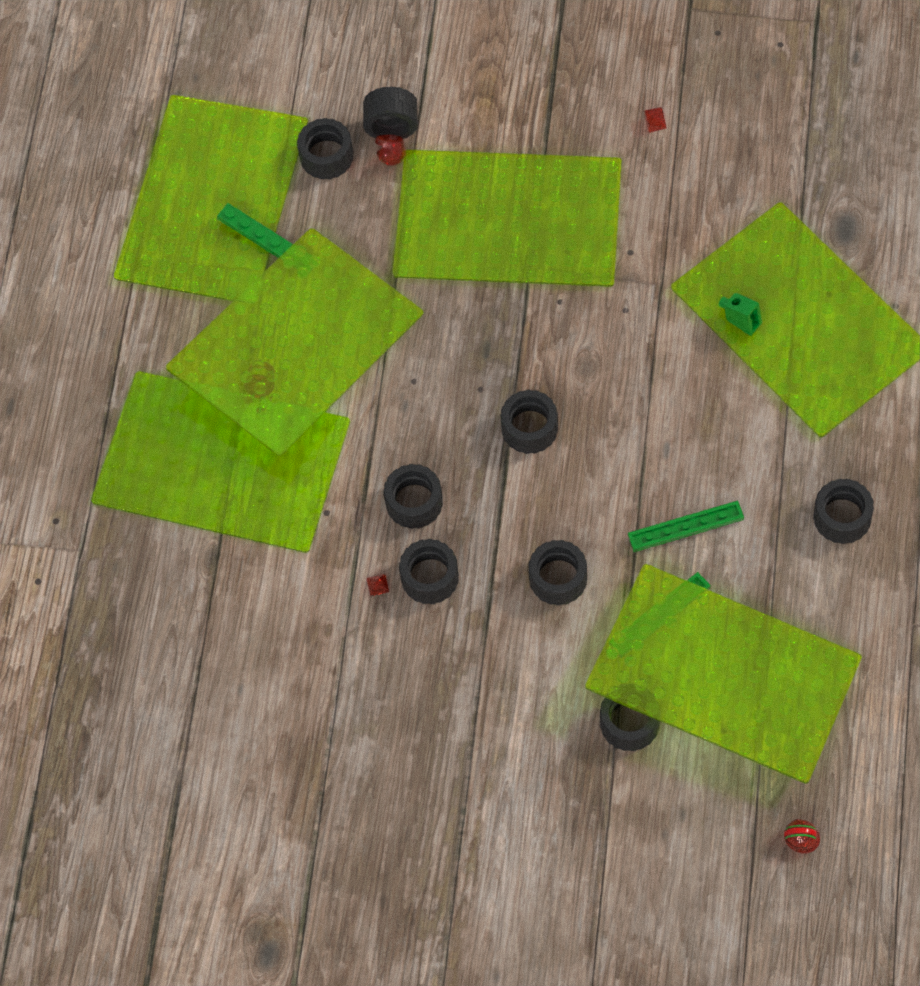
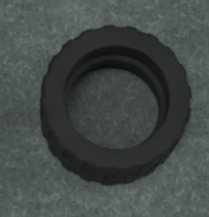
[363,86,418,141]
[297,118,354,180]
[500,390,558,454]
[383,464,443,529]
[813,478,874,544]
[399,539,459,604]
[528,540,587,606]
[600,684,660,751]

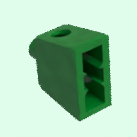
[718,293,762,336]

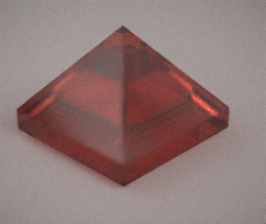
[366,574,389,596]

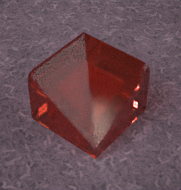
[644,107,667,133]

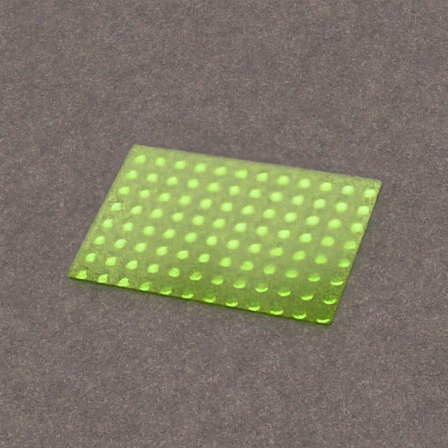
[114,95,308,305]
[393,150,622,287]
[671,202,920,438]
[166,228,423,456]
[91,371,350,553]
[585,564,862,784]

